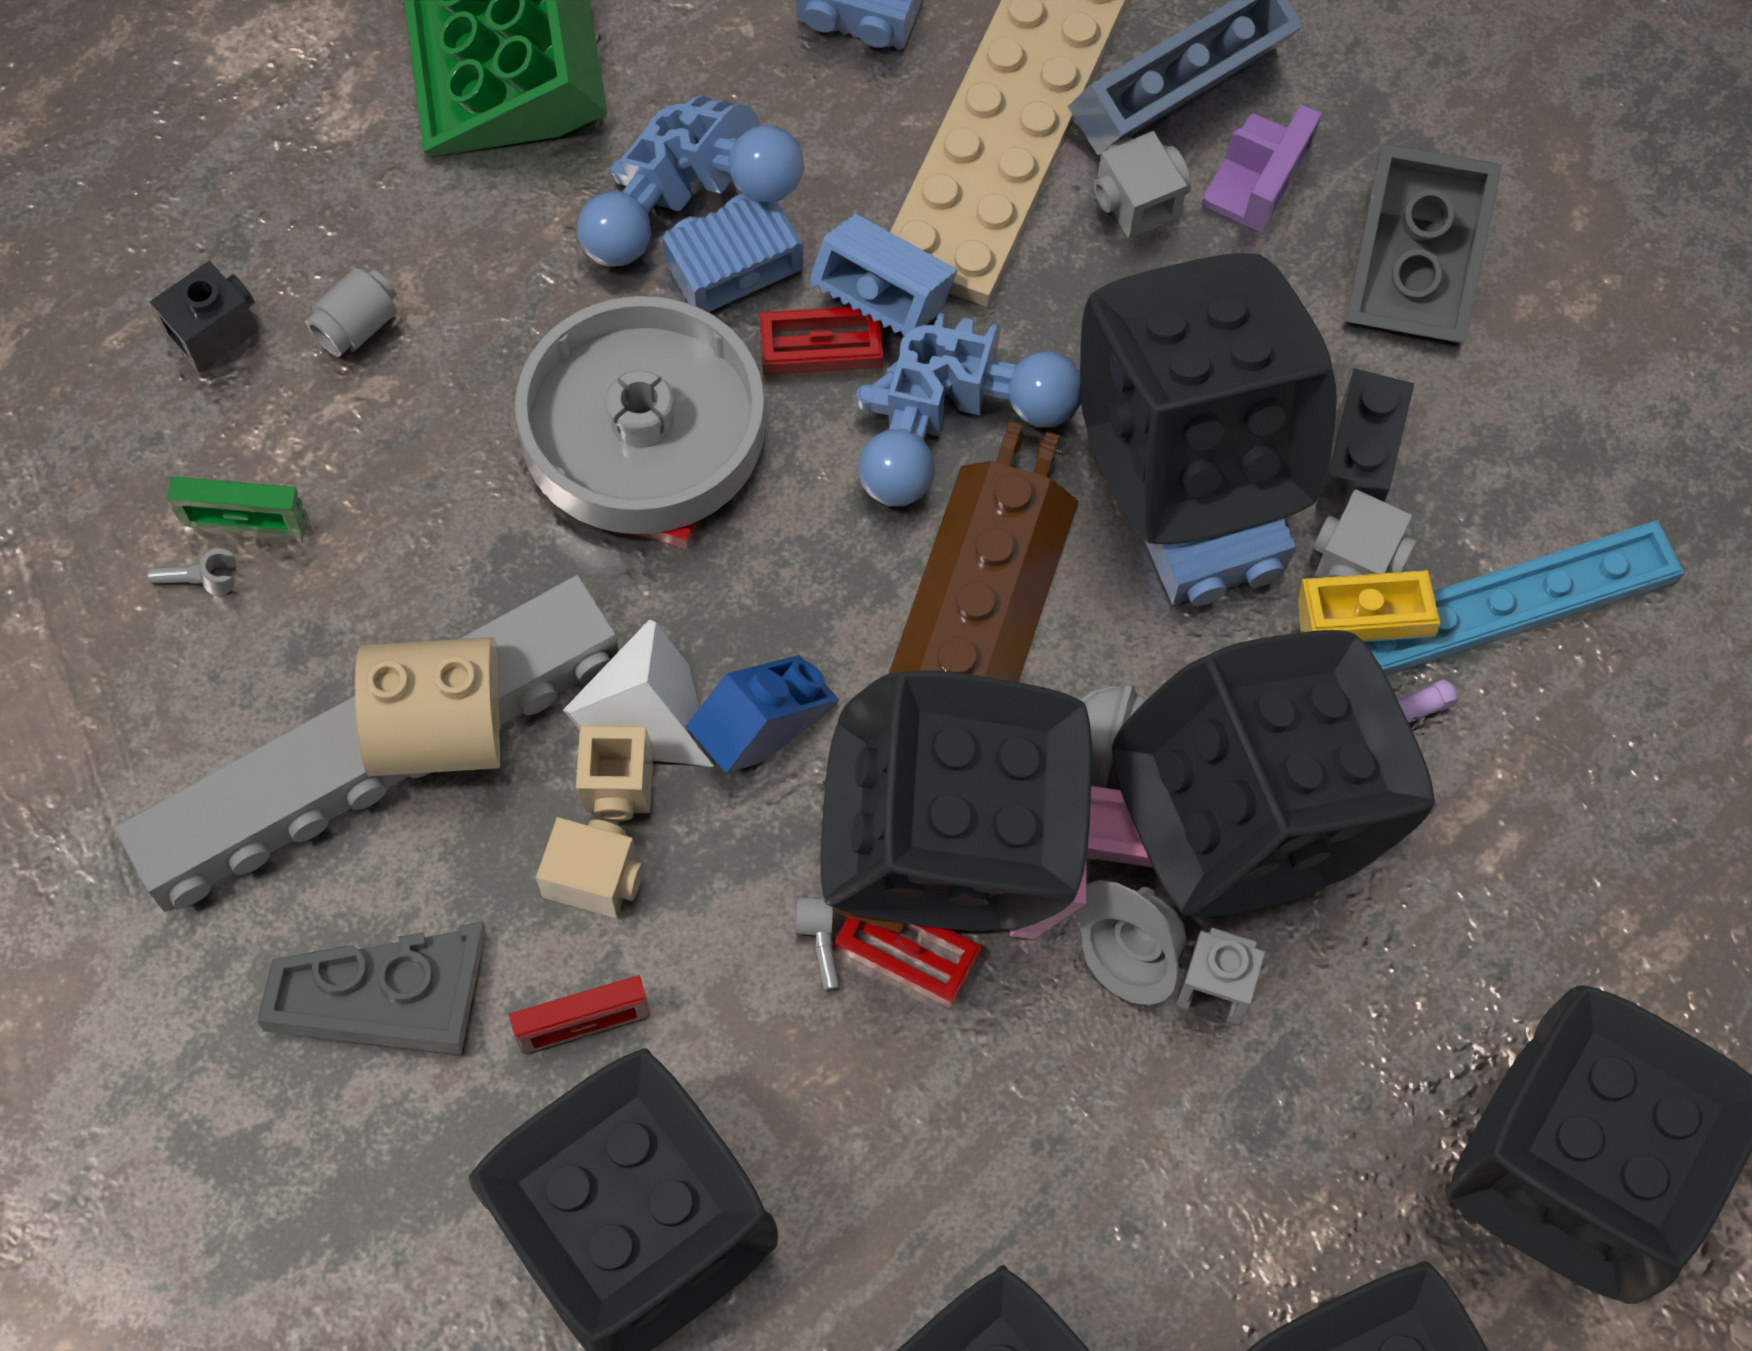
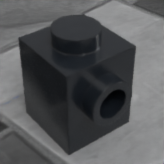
[149,260,258,372]

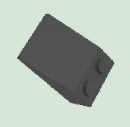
[1346,143,1502,344]

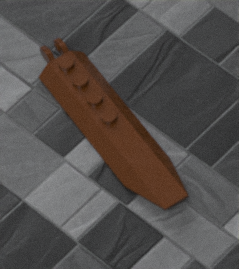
[836,421,1078,933]

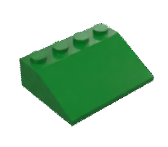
[404,0,607,157]

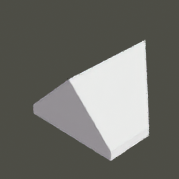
[563,620,715,767]

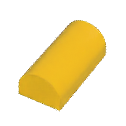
[1299,570,1440,642]

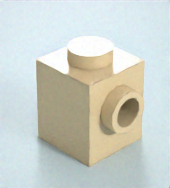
[576,726,654,821]
[536,817,644,918]

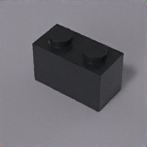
[1316,368,1415,514]

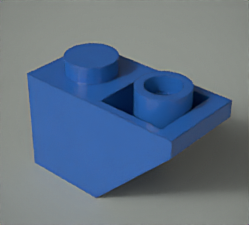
[686,655,839,773]

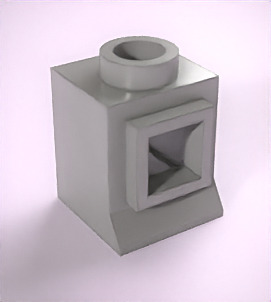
[1175,928,1266,1025]

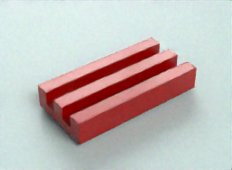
[759,307,883,375]
[834,917,982,1009]
[508,975,650,1054]

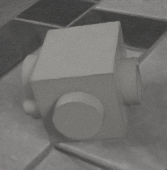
[1094,131,1191,239]
[1313,489,1416,578]

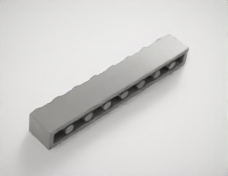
[113,575,619,912]

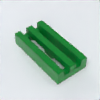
[166,476,308,536]

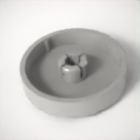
[515,296,765,534]

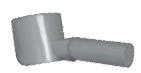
[148,548,236,596]
[795,897,840,991]

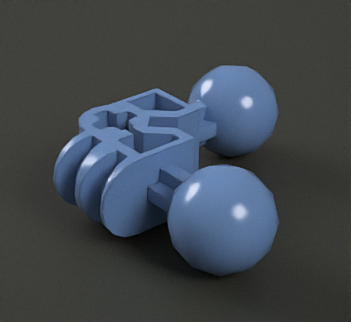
[576,95,805,267]
[856,312,1081,506]

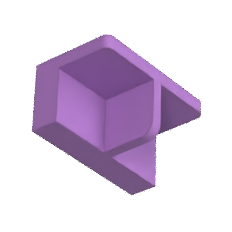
[1202,104,1322,234]

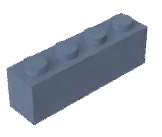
[1067,0,1304,156]

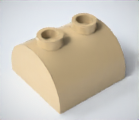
[355,637,500,776]

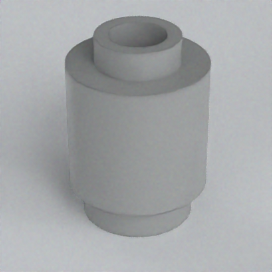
[305,268,397,357]

